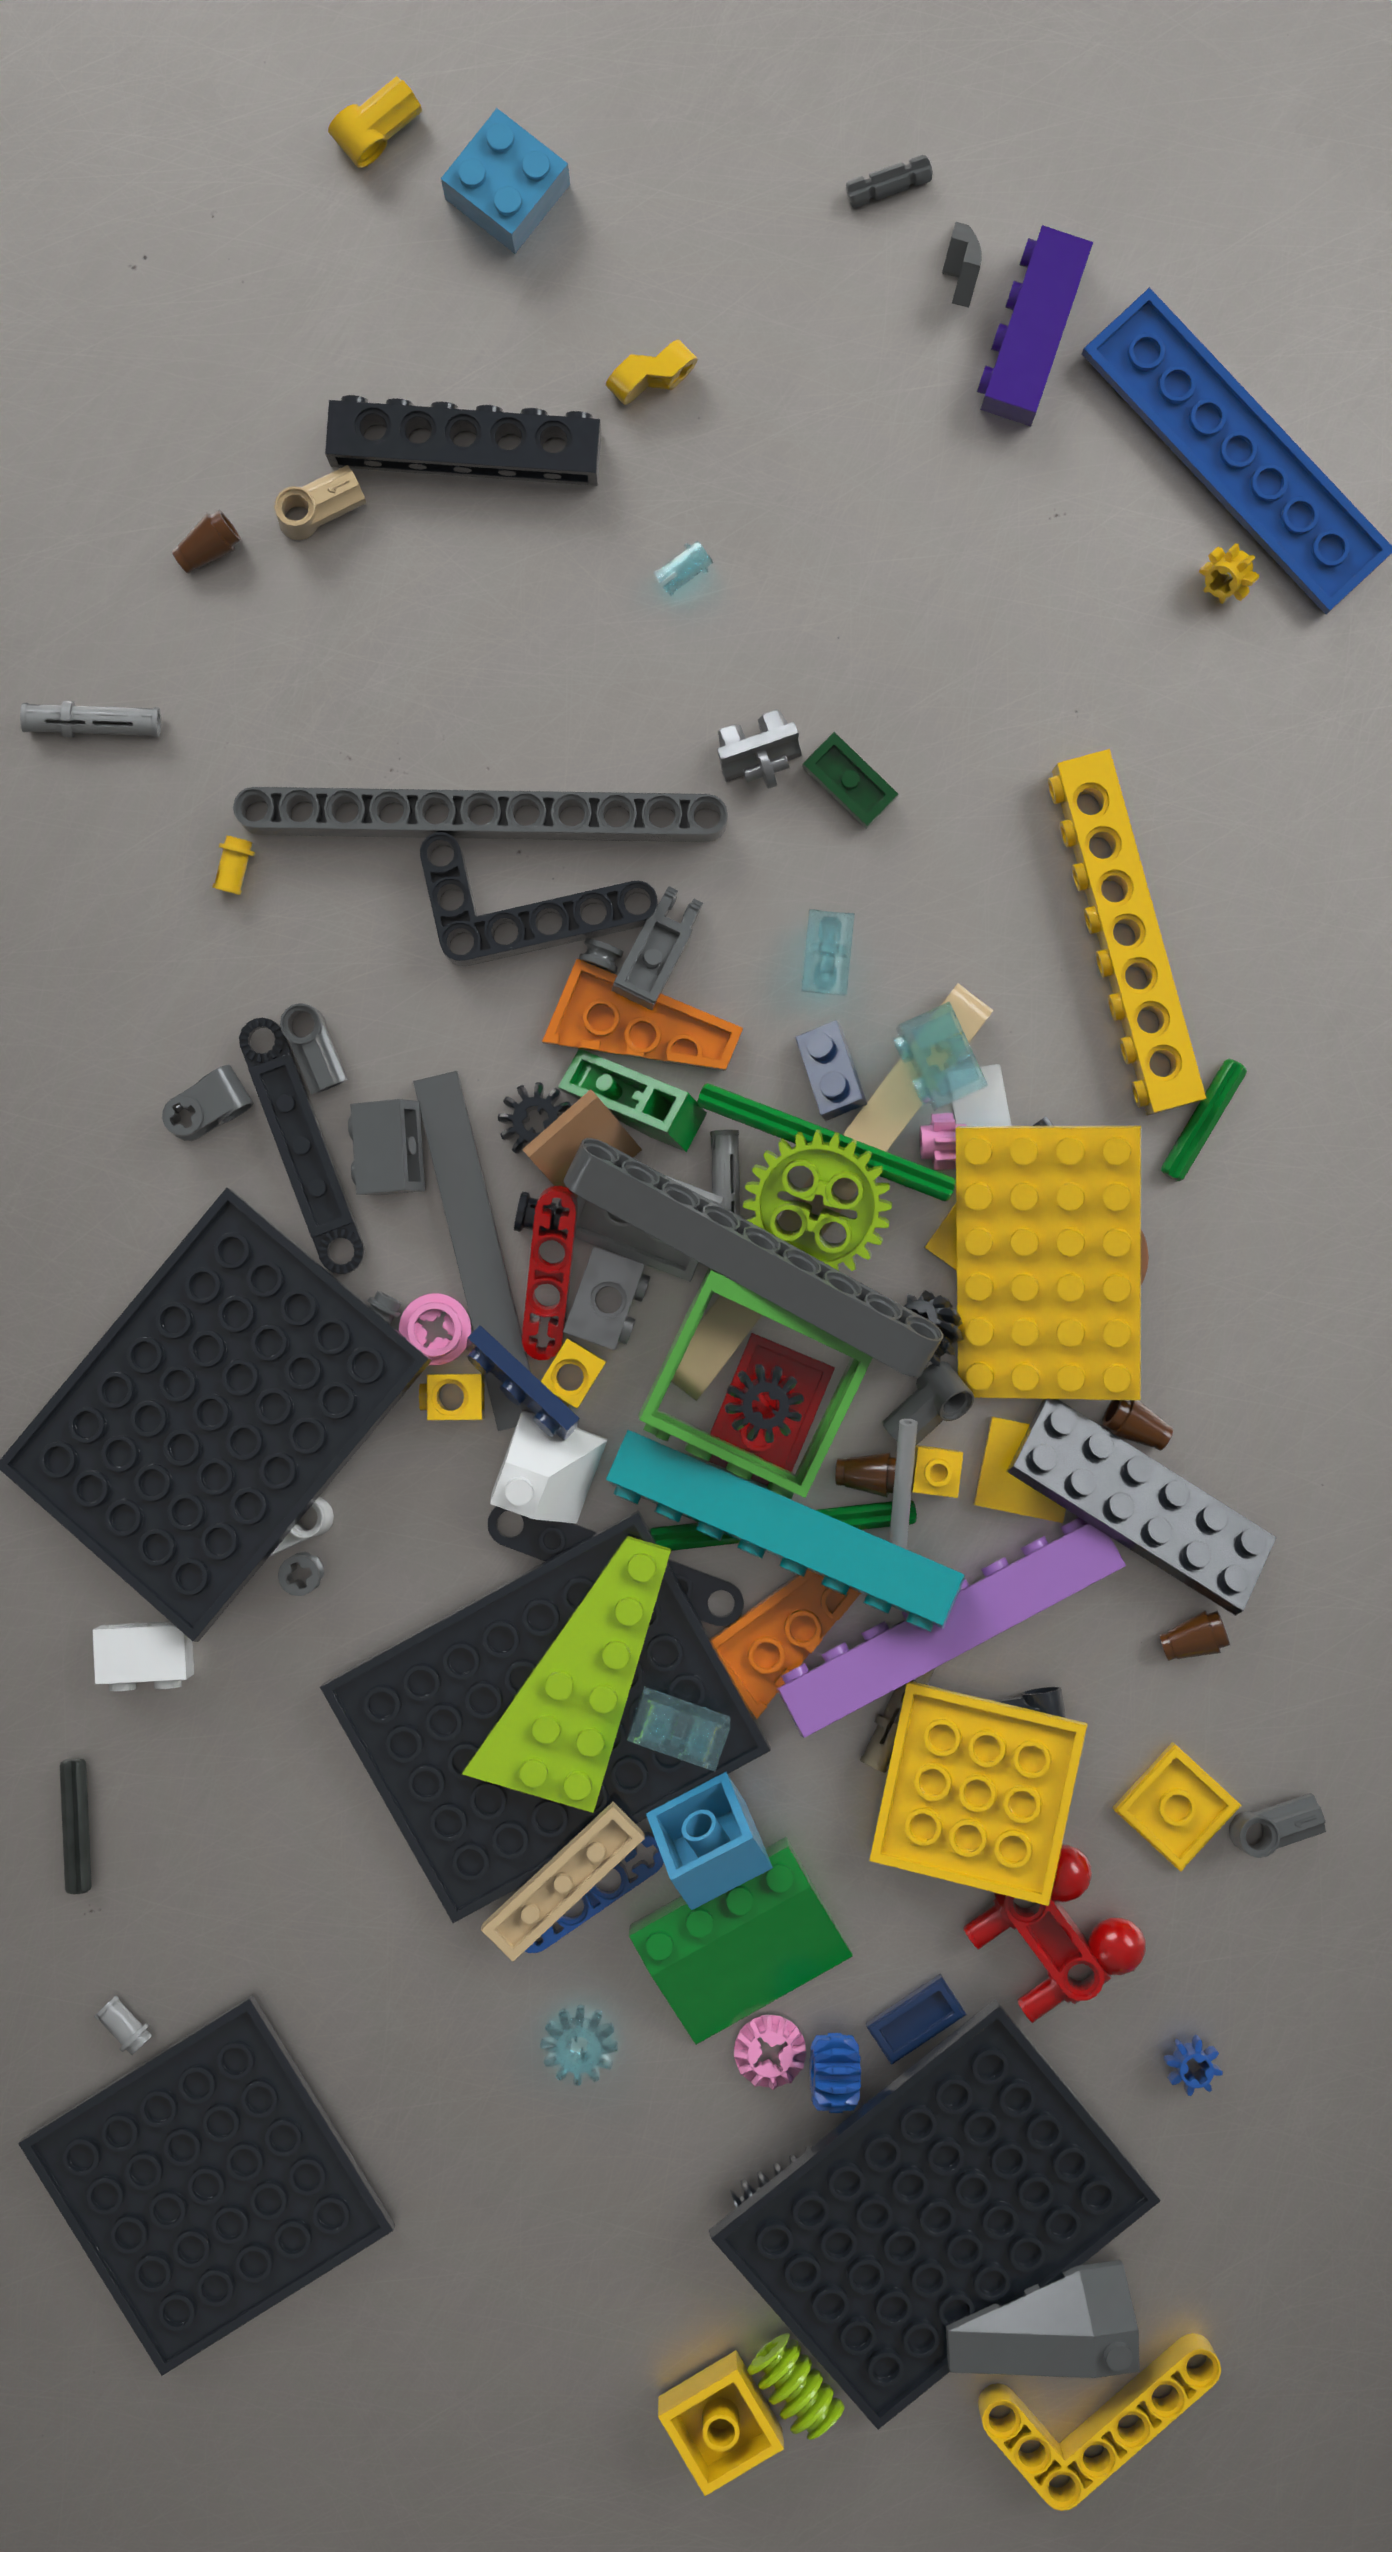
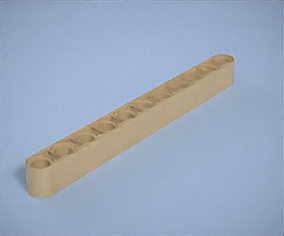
[671,983,994,1401]

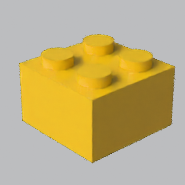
[658,2350,784,2496]

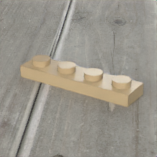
[481,1802,645,1961]

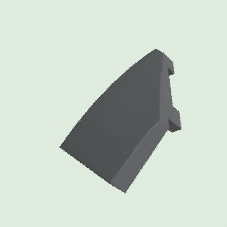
[942,222,982,308]

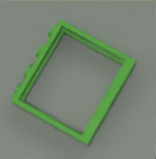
[638,1268,873,1499]

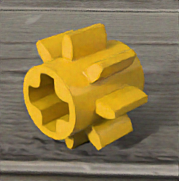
[1199,543,1260,604]

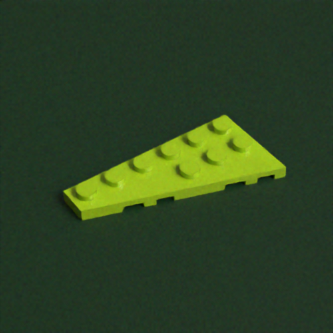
[462,1536,671,1813]

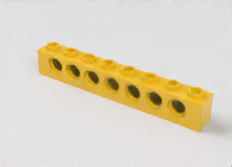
[1048,749,1206,1116]

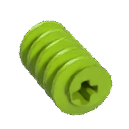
[747,2333,845,2440]

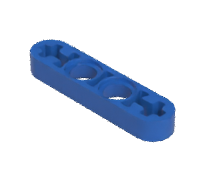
[525,1832,664,1953]

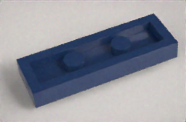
[466,1325,580,1441]

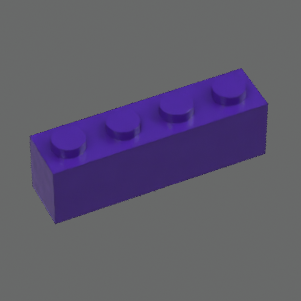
[977,225,1093,427]

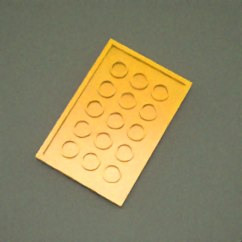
[956,1126,1141,1400]

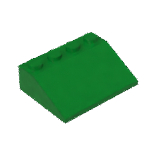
[629,1837,853,2045]

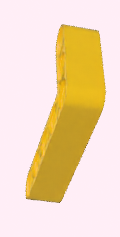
[978,2333,1221,2511]

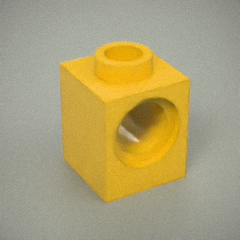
[541,1338,607,1409]
[419,1373,485,1420]
[912,1445,963,1498]

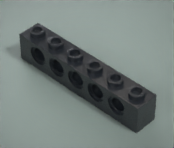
[325,395,602,486]

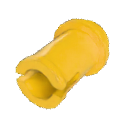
[212,835,255,895]

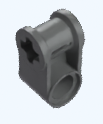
[162,1065,254,1141]

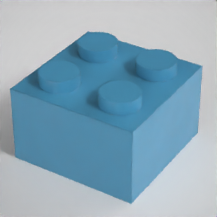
[441,108,570,254]
[646,1772,773,1910]

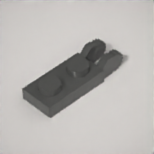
[611,886,703,1010]

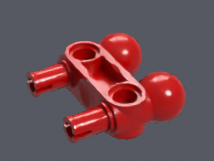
[963,1844,1146,2023]

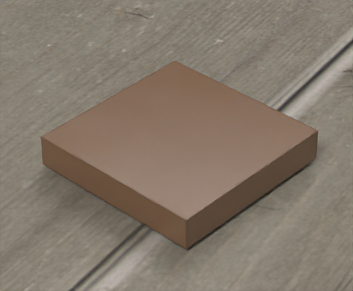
[522,1089,642,1198]

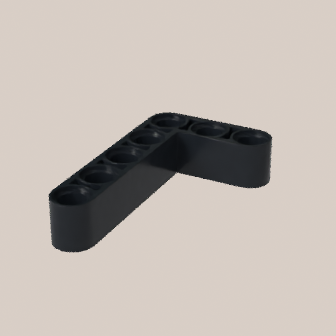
[420,832,658,966]

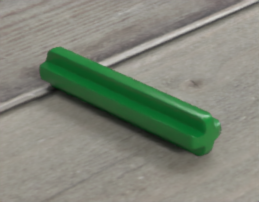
[1161,1058,1247,1181]

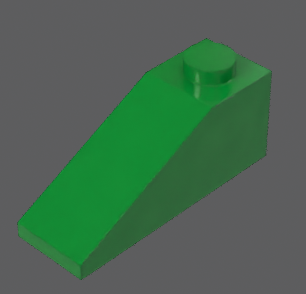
[558,1049,707,1152]

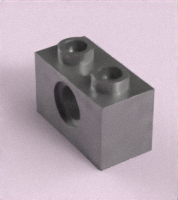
[563,1247,651,1350]

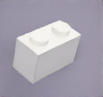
[93,1621,194,1691]

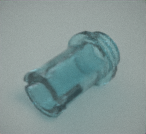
[653,540,713,596]

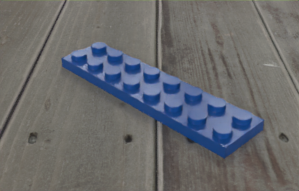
[1082,287,1392,615]

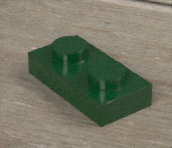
[802,732,899,829]

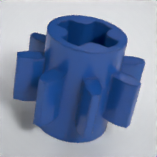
[1164,2035,1223,2096]

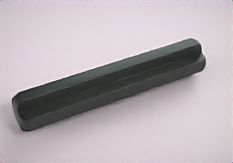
[60,1758,92,1894]

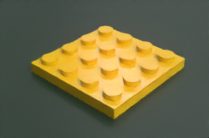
[869,1681,1088,1906]

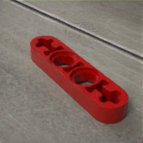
[522,1185,578,1360]

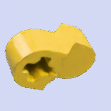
[605,339,698,405]

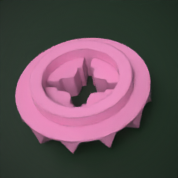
[399,1293,472,1365]
[734,2015,806,2090]

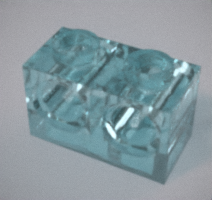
[627,1687,730,1771]

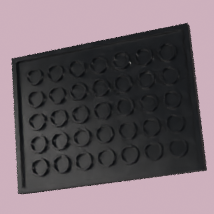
[0,1188,432,1642]
[320,1510,771,1923]
[709,1999,1161,2430]

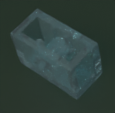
[893,1001,988,1111]

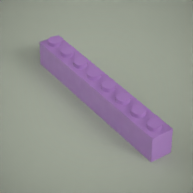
[776,1517,1126,1738]

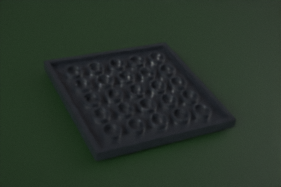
[18,1995,395,2376]

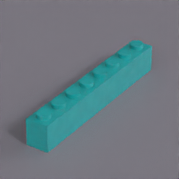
[606,1430,965,1632]

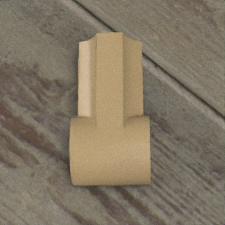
[274,465,366,540]

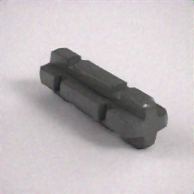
[846,155,933,208]

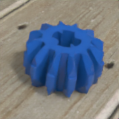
[809,2033,861,2113]

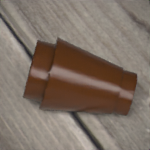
[172,510,241,574]
[1102,1400,1173,1451]
[835,1453,896,1498]
[1159,1610,1230,1661]

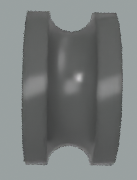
[579,938,624,974]

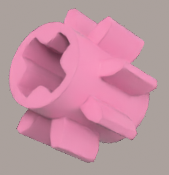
[919,1113,966,1170]

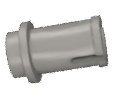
[94,1996,152,2055]

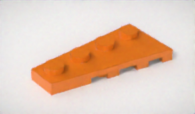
[542,959,743,1071]
[711,1570,861,1719]

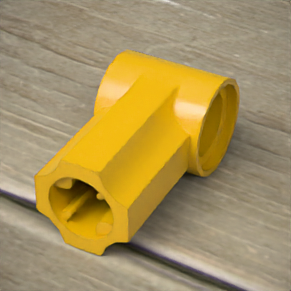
[328,76,422,168]

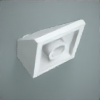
[490,1409,607,1524]

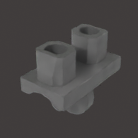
[717,710,802,789]

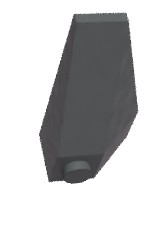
[946,2260,1140,2378]

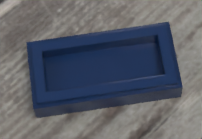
[866,1974,967,2065]

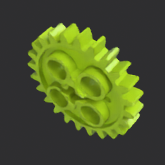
[743,1130,892,1271]

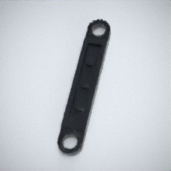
[239,1017,365,1274]
[488,1506,744,1626]

